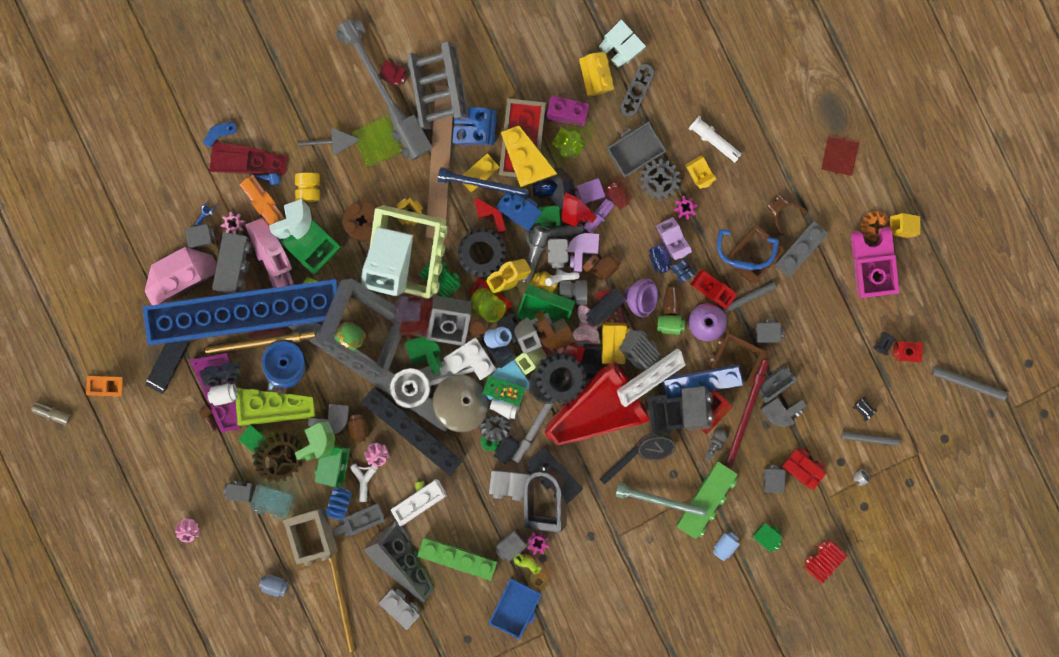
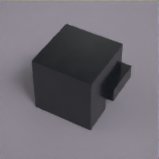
[647,395,685,436]

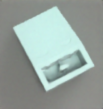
[361,227,413,296]

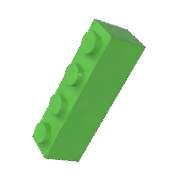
[675,461,738,539]
[418,537,497,581]

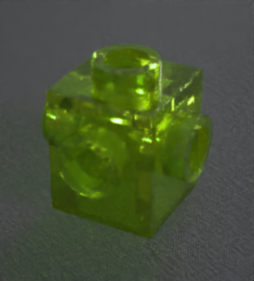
[551,127,586,159]

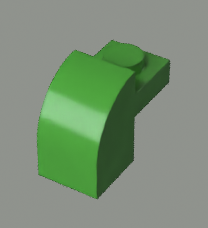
[295,421,335,461]

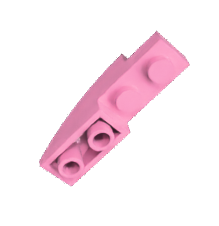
[245,218,294,288]

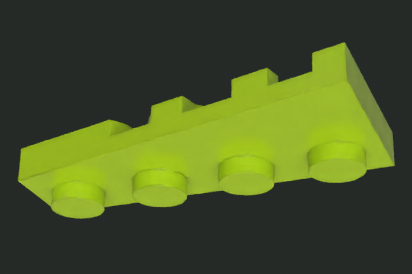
[236,387,315,426]

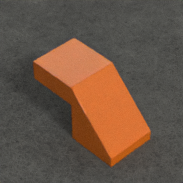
[86,376,123,397]

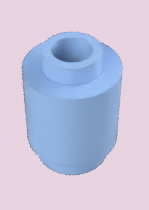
[484,327,512,348]
[713,532,740,561]

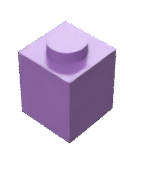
[575,178,605,205]

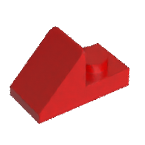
[562,193,597,227]

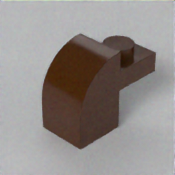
[535,311,576,349]

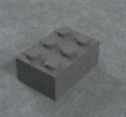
[212,232,253,294]

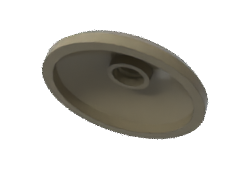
[433,375,488,432]

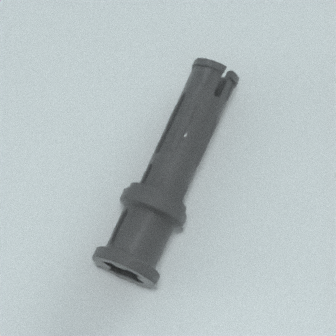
[524,223,583,246]
[521,225,551,283]

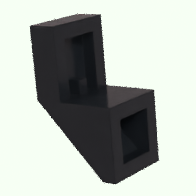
[550,167,575,210]
[581,344,602,386]

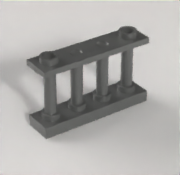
[407,42,470,130]

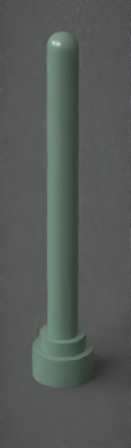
[616,482,707,516]

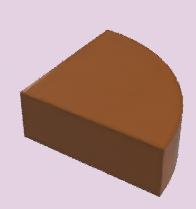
[582,254,599,273]

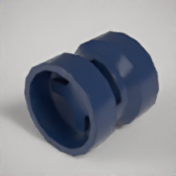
[670,258,696,284]

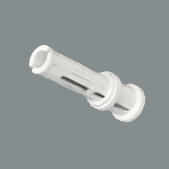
[688,116,742,163]

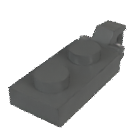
[332,503,386,537]

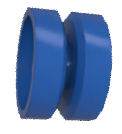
[261,341,306,388]

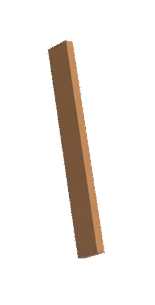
[426,85,453,239]

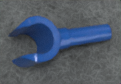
[253,174,281,185]
[194,201,216,226]

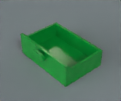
[516,284,575,323]

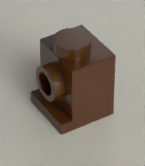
[467,316,489,339]

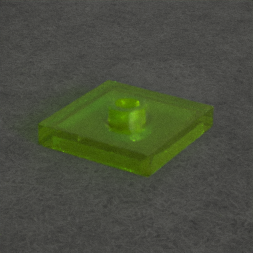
[352,117,402,168]

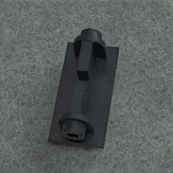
[200,361,242,387]

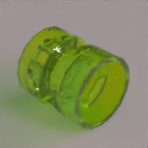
[471,288,506,323]

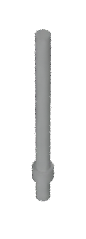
[512,369,571,463]

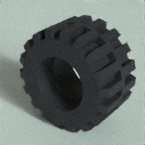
[458,228,506,277]
[535,352,586,403]

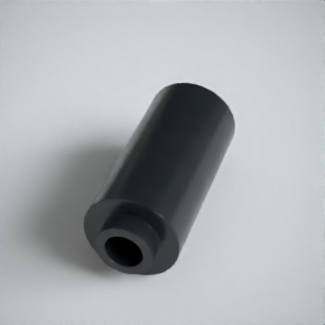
[585,288,626,328]

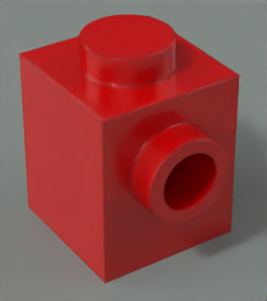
[893,342,923,363]

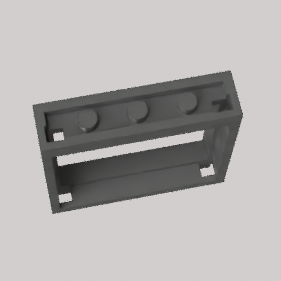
[316,279,409,379]

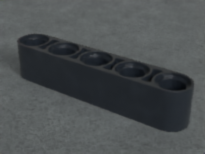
[145,340,192,394]

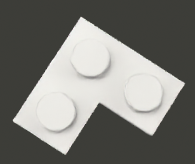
[443,338,496,380]

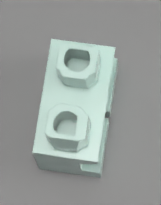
[599,20,646,68]

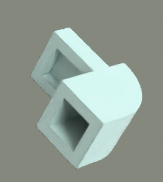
[269,199,312,239]

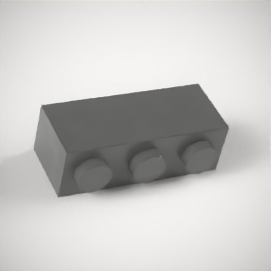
[773,221,828,278]

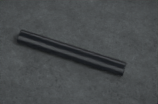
[600,440,644,485]

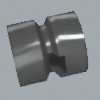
[560,280,587,305]

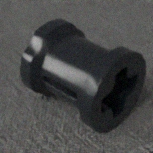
[873,331,897,356]
[852,396,878,422]

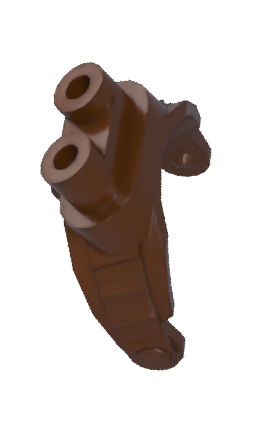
[767,194,807,236]

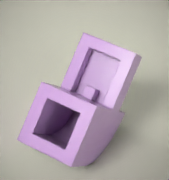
[656,217,692,260]
[567,233,599,273]

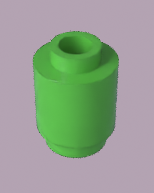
[657,314,685,335]

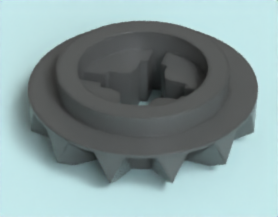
[480,414,511,441]

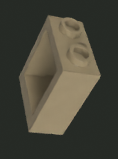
[283,507,338,566]

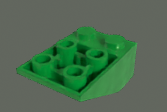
[277,220,342,276]

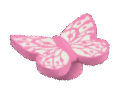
[573,305,599,343]

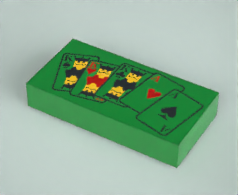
[483,376,525,406]

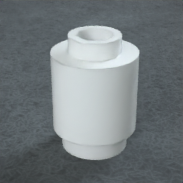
[208,383,238,406]

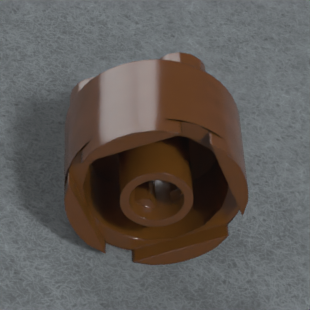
[343,201,376,241]

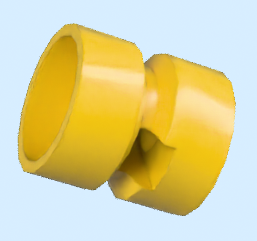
[295,173,320,202]

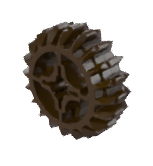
[252,431,303,483]

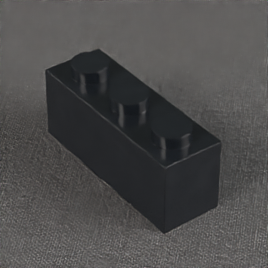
[527,446,583,504]

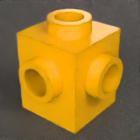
[396,198,423,226]

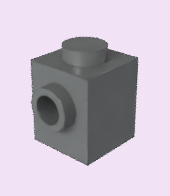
[755,319,784,343]

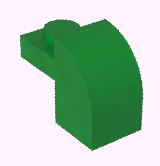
[405,337,442,377]

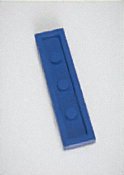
[664,365,744,398]

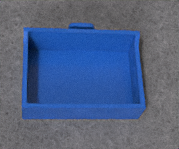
[488,578,542,640]

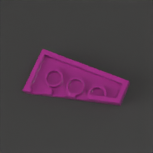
[189,353,241,432]

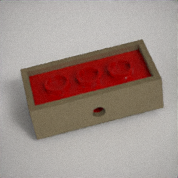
[499,98,546,179]

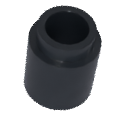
[493,435,520,465]

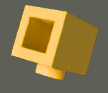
[890,213,921,238]

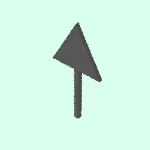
[297,127,360,156]

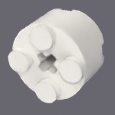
[390,369,430,408]

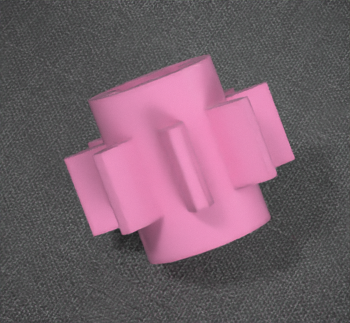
[221,212,246,235]
[364,443,389,467]
[175,518,200,542]

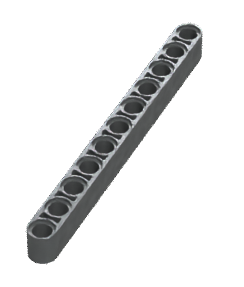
[288,322,448,432]

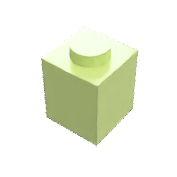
[514,347,547,376]

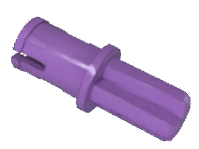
[583,199,614,233]

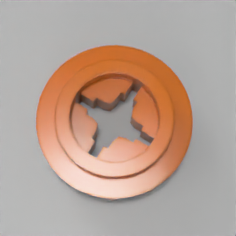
[861,211,890,242]

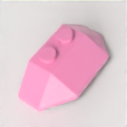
[145,247,217,305]

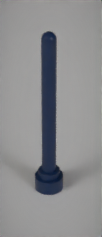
[438,167,529,196]

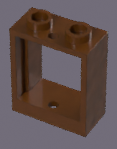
[727,225,785,285]
[708,333,769,388]

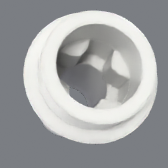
[490,398,520,419]

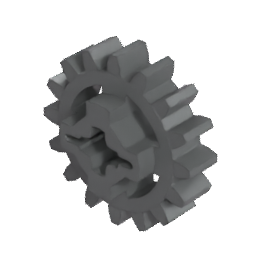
[639,159,681,201]

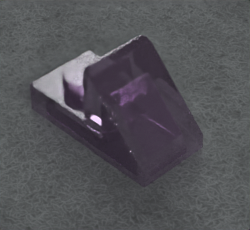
[393,296,421,322]

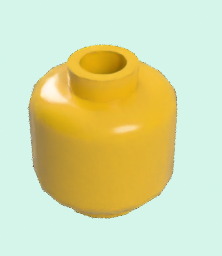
[530,271,560,294]

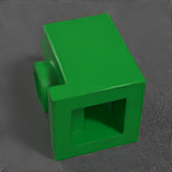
[534,206,560,227]

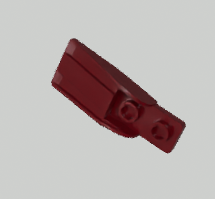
[209,142,288,175]

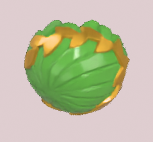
[335,322,366,351]

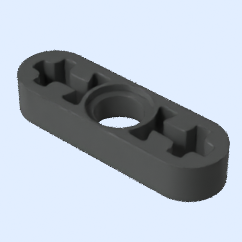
[620,64,654,117]

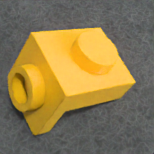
[685,155,716,189]

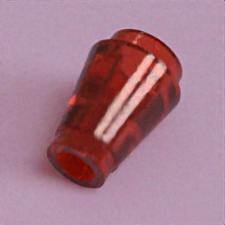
[604,180,629,210]

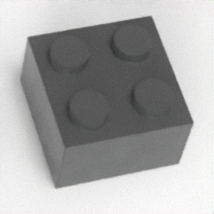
[426,295,472,346]

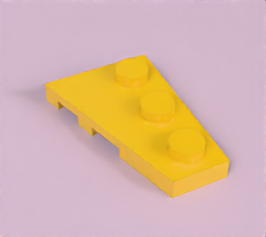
[501,126,557,187]

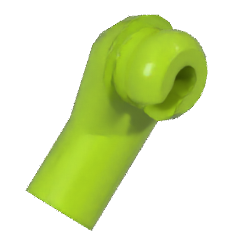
[514,553,541,574]

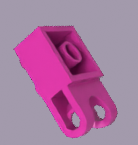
[851,227,899,298]

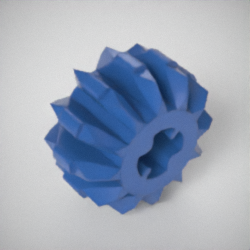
[326,487,352,520]

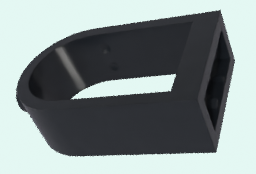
[524,463,567,533]

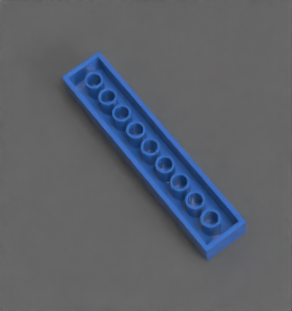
[142,279,343,346]

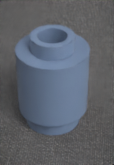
[259,574,289,597]

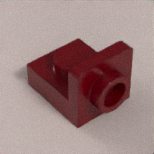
[379,60,408,88]

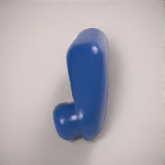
[203,122,237,148]

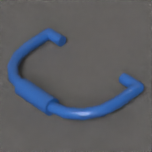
[717,229,779,271]

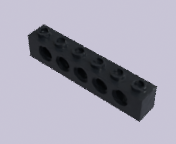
[361,387,463,476]

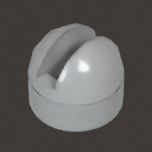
[854,469,870,486]

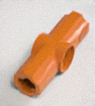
[240,175,285,225]

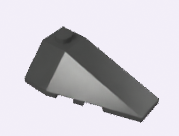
[363,520,434,602]

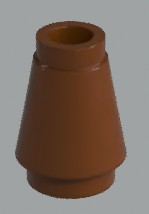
[662,287,681,316]

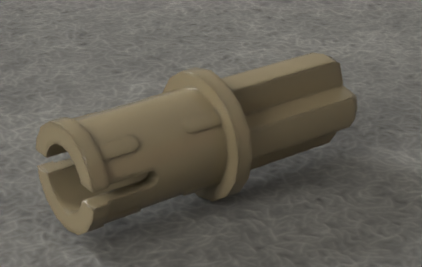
[32,402,71,426]

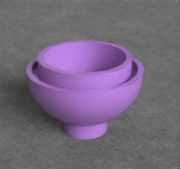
[623,279,658,317]
[689,303,727,341]

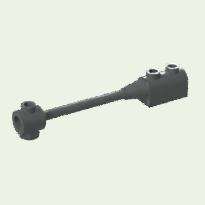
[336,18,432,161]

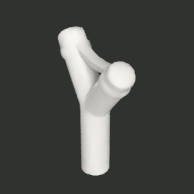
[545,269,580,286]
[350,464,378,502]

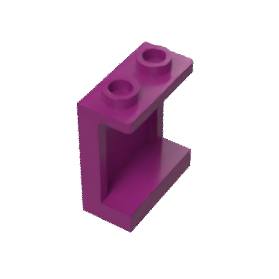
[547,96,589,128]

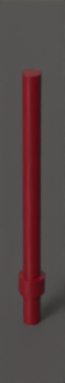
[724,359,770,468]

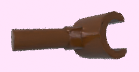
[199,405,216,433]

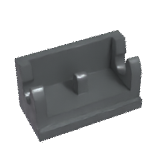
[758,365,798,403]

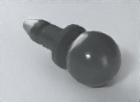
[705,429,728,461]

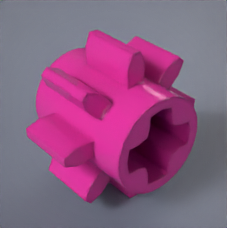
[673,196,698,220]
[526,531,550,555]

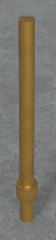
[205,330,317,354]
[327,553,356,653]

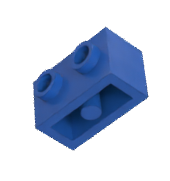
[496,192,542,231]

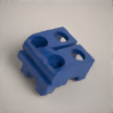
[453,107,498,146]

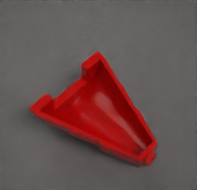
[544,361,650,445]

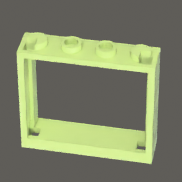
[370,205,448,298]

